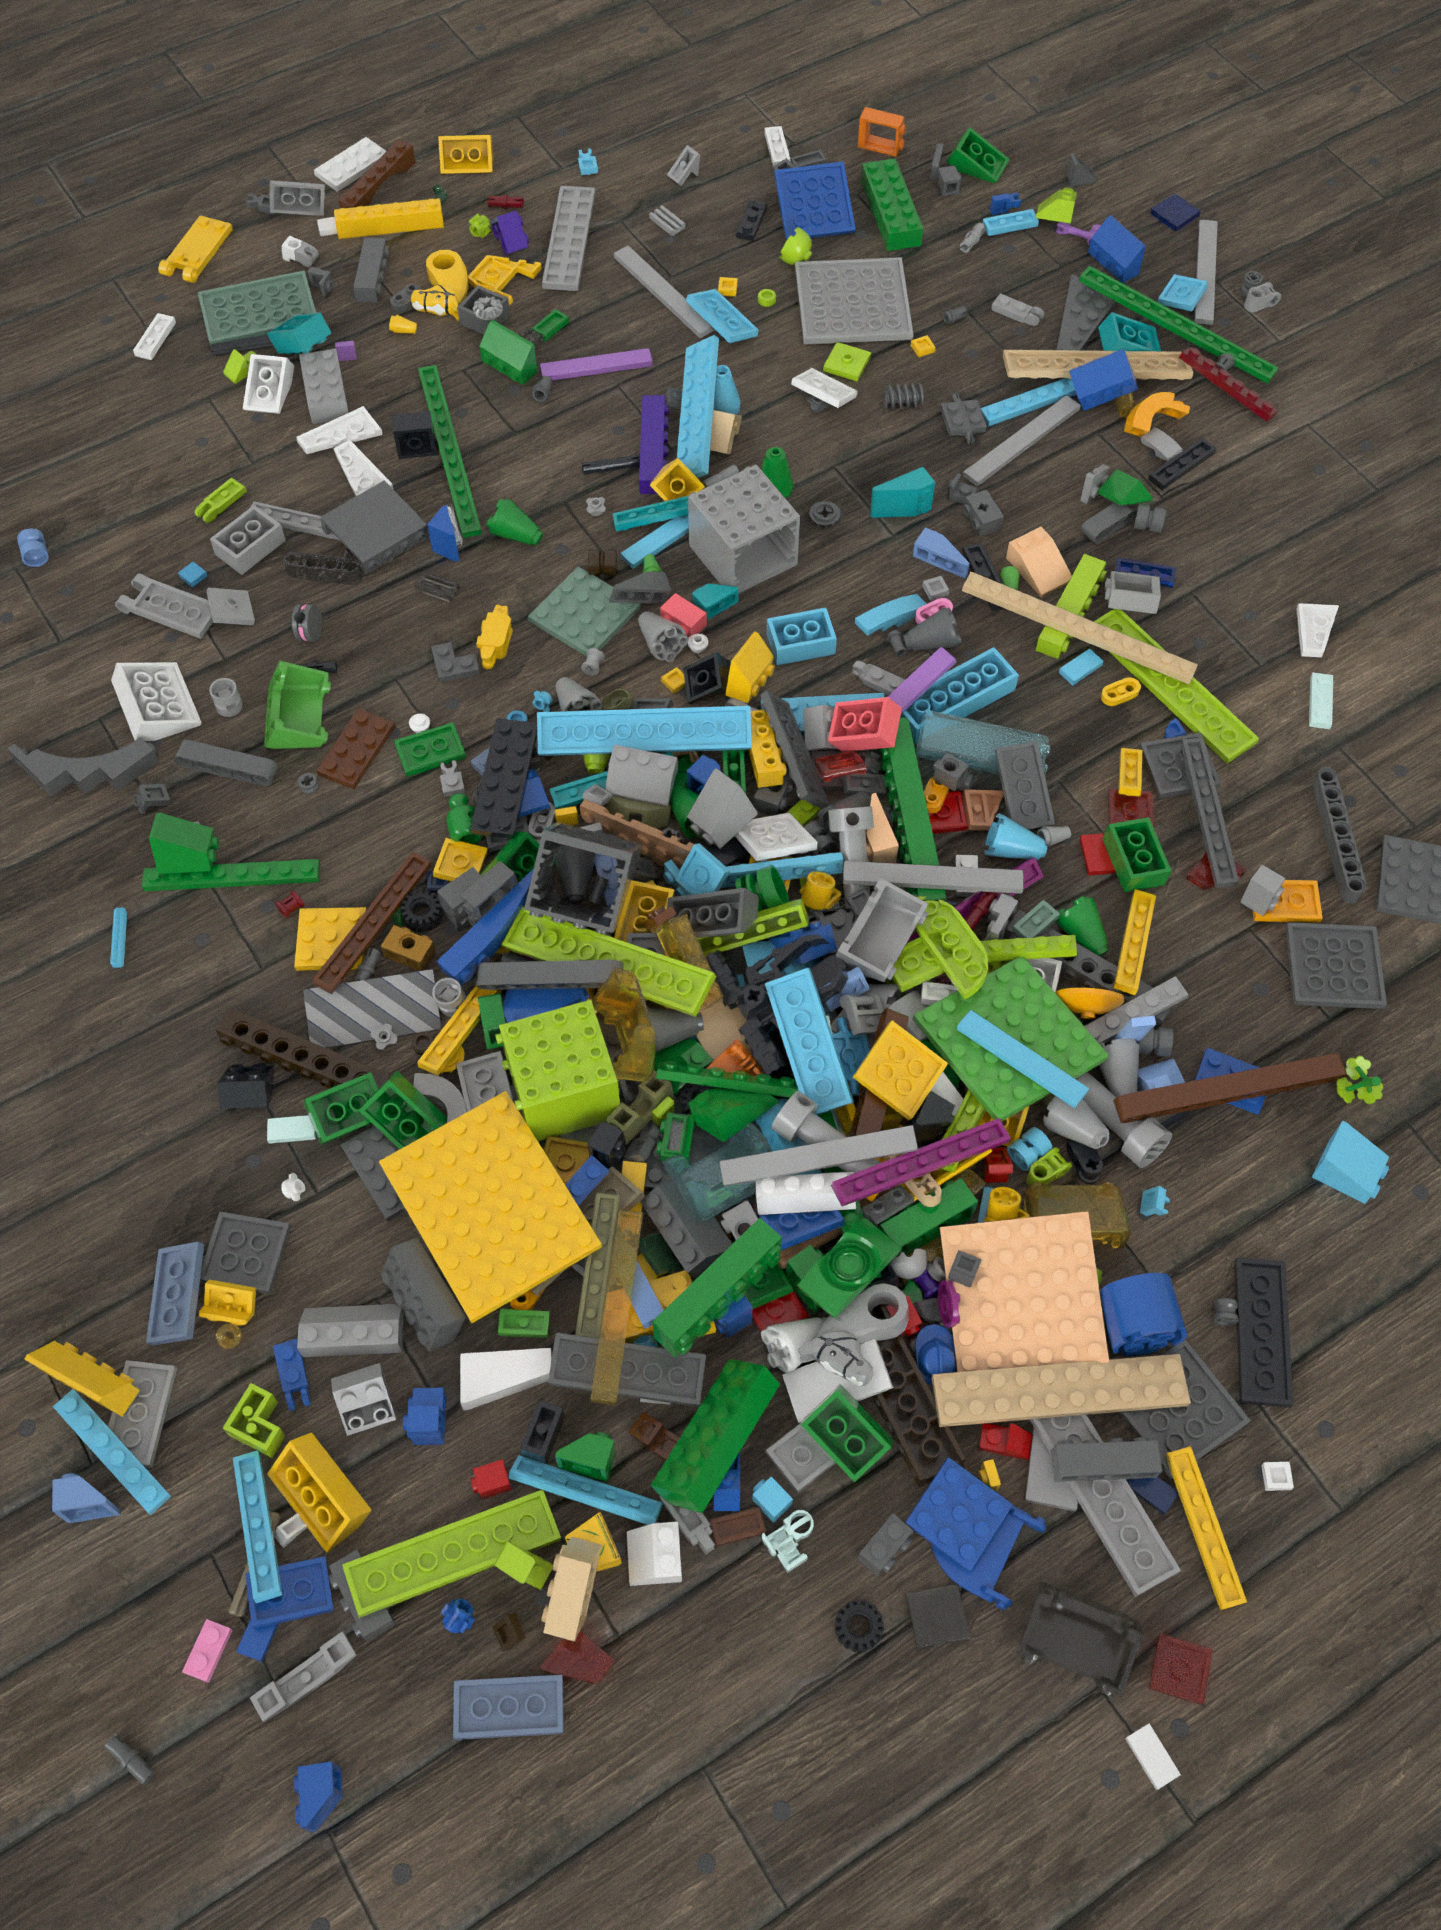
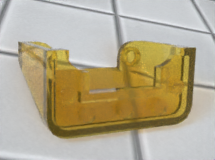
[592,968,657,1082]
[1023,1183,1131,1248]

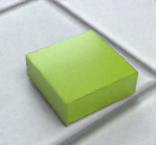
[652,1096,674,1127]

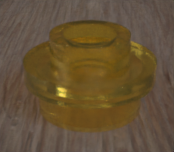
[216,1323,242,1349]

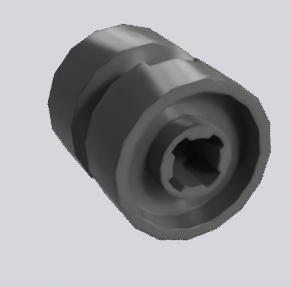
[1133,503,1166,533]
[804,821,837,856]
[1139,1026,1173,1057]

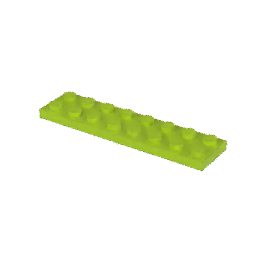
[342,1490,561,1618]

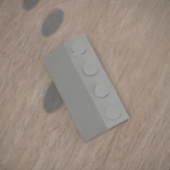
[297,1304,404,1357]

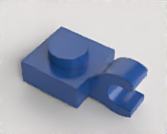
[990,193,1022,215]

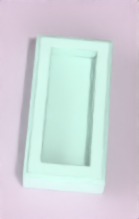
[267,1115,316,1144]

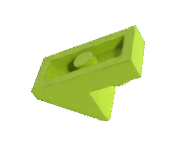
[223,349,257,384]
[494,1540,553,1590]

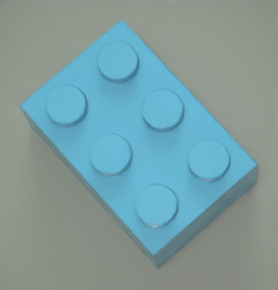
[767,608,837,666]

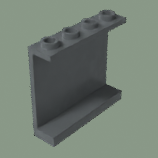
[320,480,428,575]

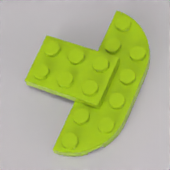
[892,896,988,1000]

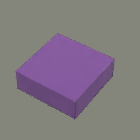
[335,341,357,361]

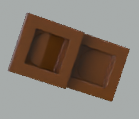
[628,1412,680,1461]

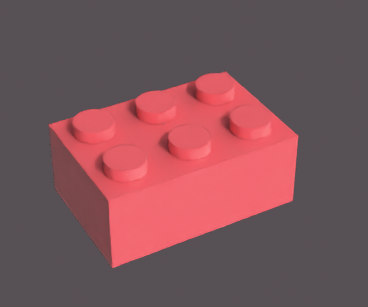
[828,697,902,752]

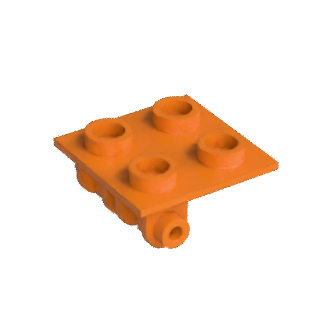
[706,1039,763,1076]

